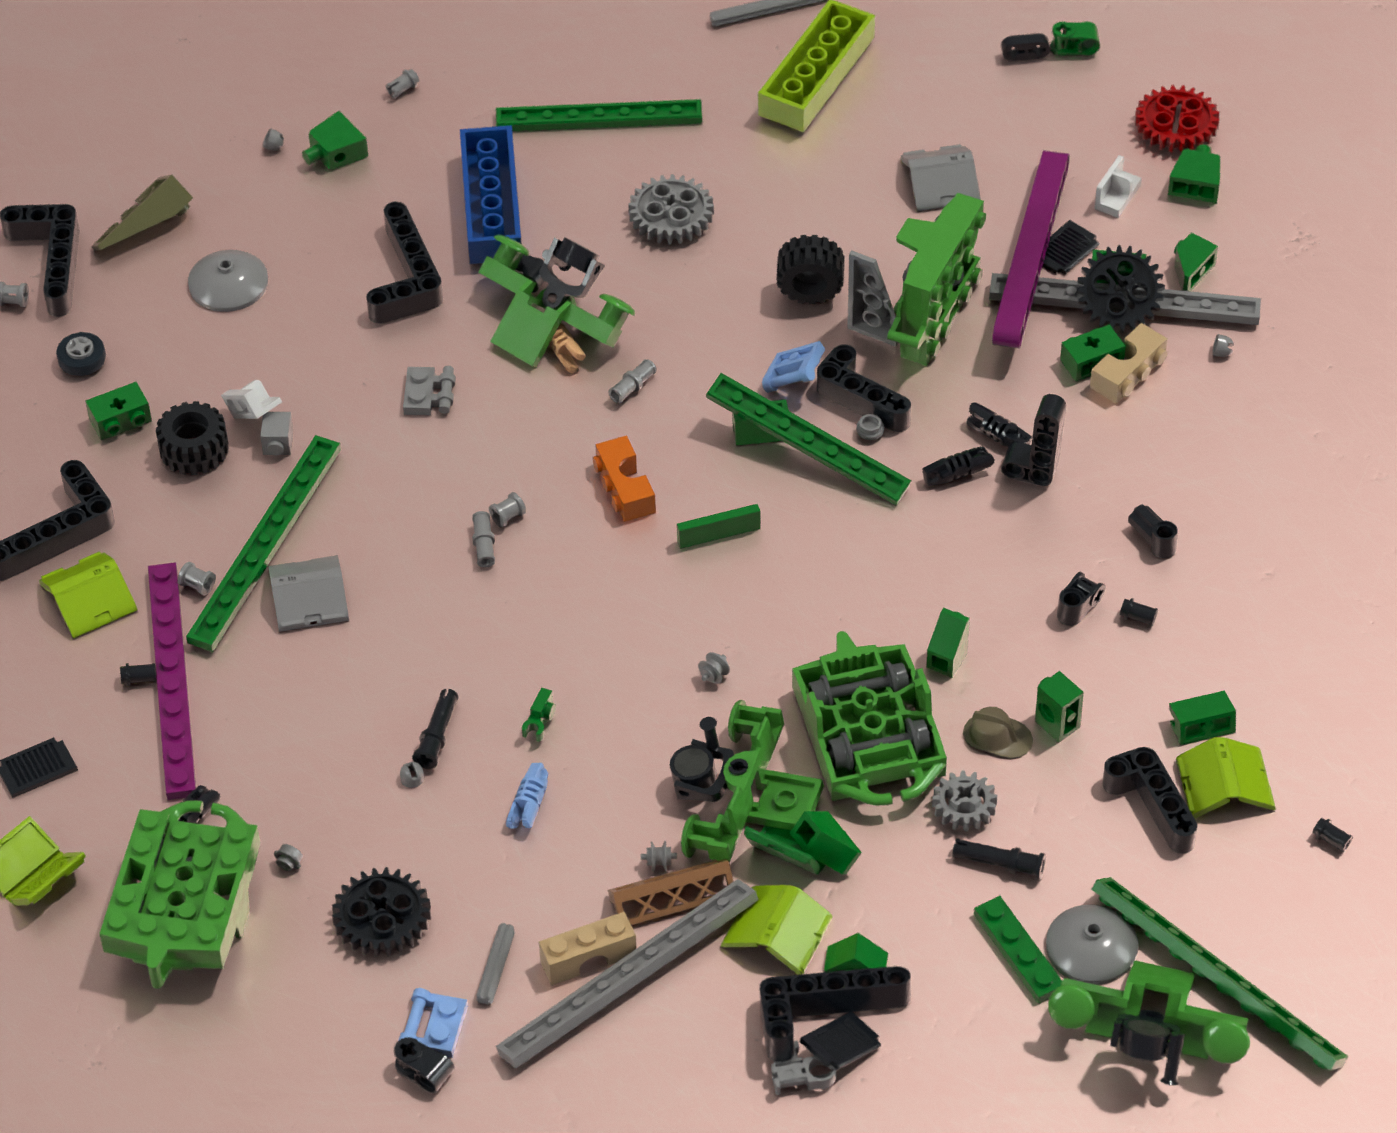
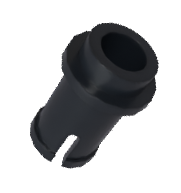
[1120,598,1158,626]
[120,663,156,686]
[1312,818,1353,852]

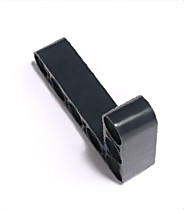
[366,201,443,324]
[0,204,80,317]
[0,460,115,581]
[759,966,911,1062]

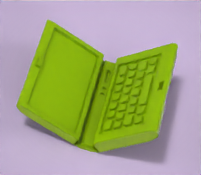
[39,551,138,639]
[1176,737,1276,819]
[0,816,86,906]
[721,885,833,975]

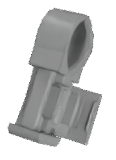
[771,1040,836,1095]

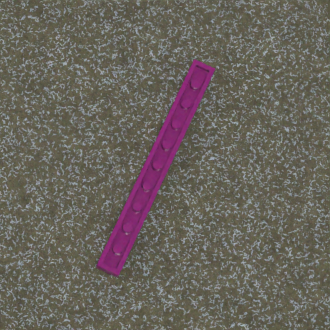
[148,562,196,800]

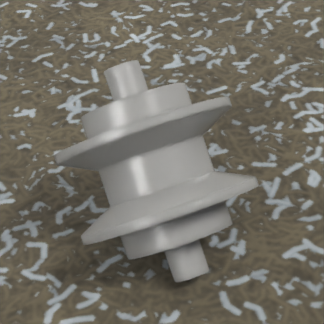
[698,652,730,684]
[641,841,677,872]

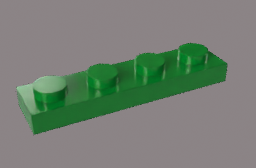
[974,896,1062,1004]

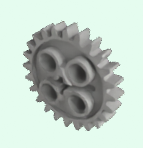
[628,174,714,244]

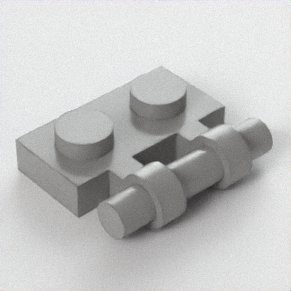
[403,366,456,415]

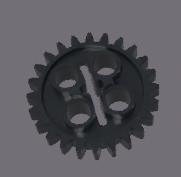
[1077,245,1165,333]
[332,867,431,957]

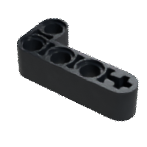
[817,344,911,432]
[1001,394,1066,486]
[1102,747,1197,854]

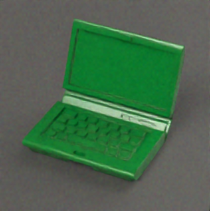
[744,826,846,875]

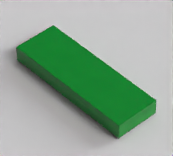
[677,504,761,549]

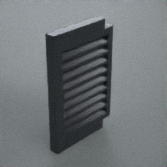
[1043,220,1099,274]
[0,737,78,798]
[799,1012,881,1070]

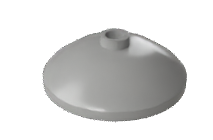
[188,250,268,312]
[1046,905,1138,985]

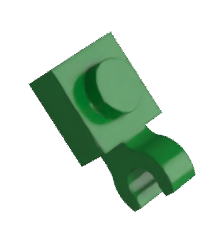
[522,687,556,742]

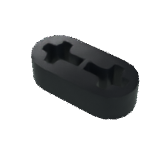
[1001,33,1050,61]

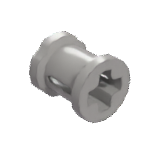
[0,282,29,307]
[489,492,526,527]
[178,562,216,596]

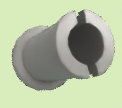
[386,69,419,99]

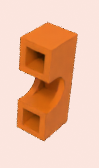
[592,435,656,522]

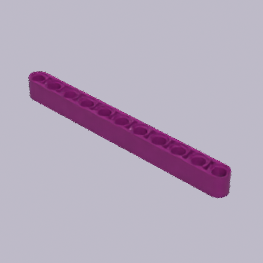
[992,150,1070,349]

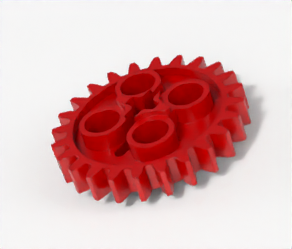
[1135,85,1220,153]

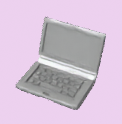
[901,144,981,211]
[268,555,349,632]

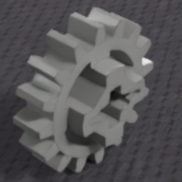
[932,771,997,831]

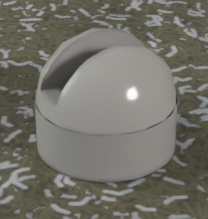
[263,128,284,151]
[1213,334,1234,357]
[400,761,424,788]

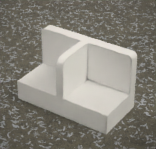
[1095,155,1142,218]
[221,380,282,419]

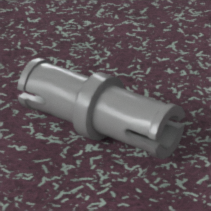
[608,359,657,403]
[472,511,495,567]

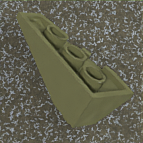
[91,175,193,251]

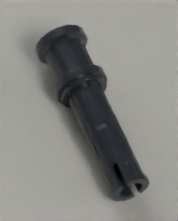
[412,689,459,769]
[952,838,1046,880]

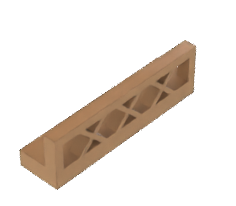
[608,859,734,925]

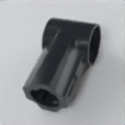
[1128,504,1178,558]

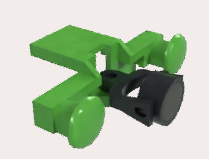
[479,234,635,368]

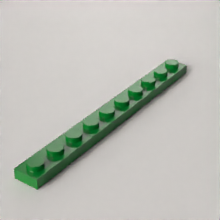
[186,435,341,652]
[1091,877,1349,1070]

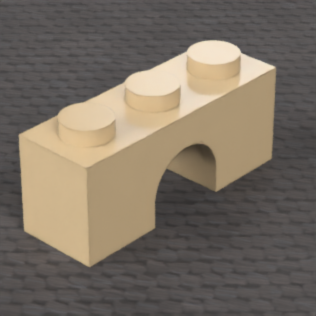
[1090,323,1168,403]
[539,912,637,986]

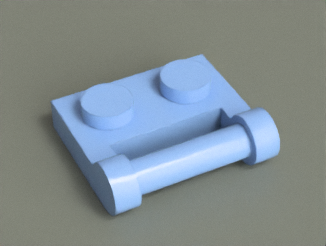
[762,341,825,393]
[398,988,468,1058]

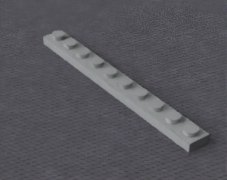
[989,273,1261,325]
[496,879,758,1068]

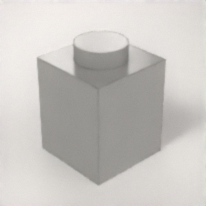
[260,412,293,455]

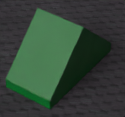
[824,932,888,972]

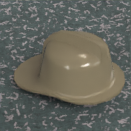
[963,706,1033,759]

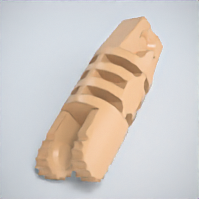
[549,322,586,374]

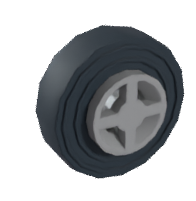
[56,332,106,376]

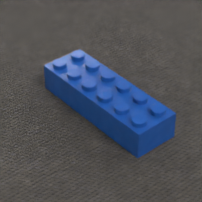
[460,125,522,264]

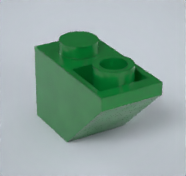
[926,607,970,678]
[789,811,862,875]

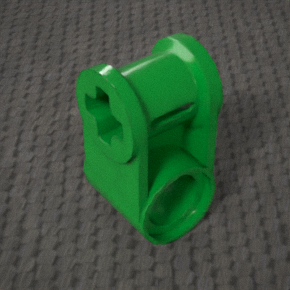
[1050,21,1100,56]

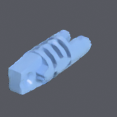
[506,763,548,829]

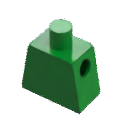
[302,111,369,170]
[1168,144,1220,204]

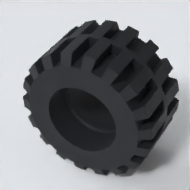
[776,235,845,304]
[156,401,229,475]

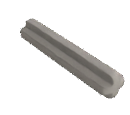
[476,923,515,1005]

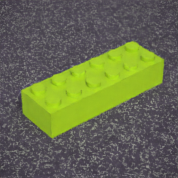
[758,0,875,132]

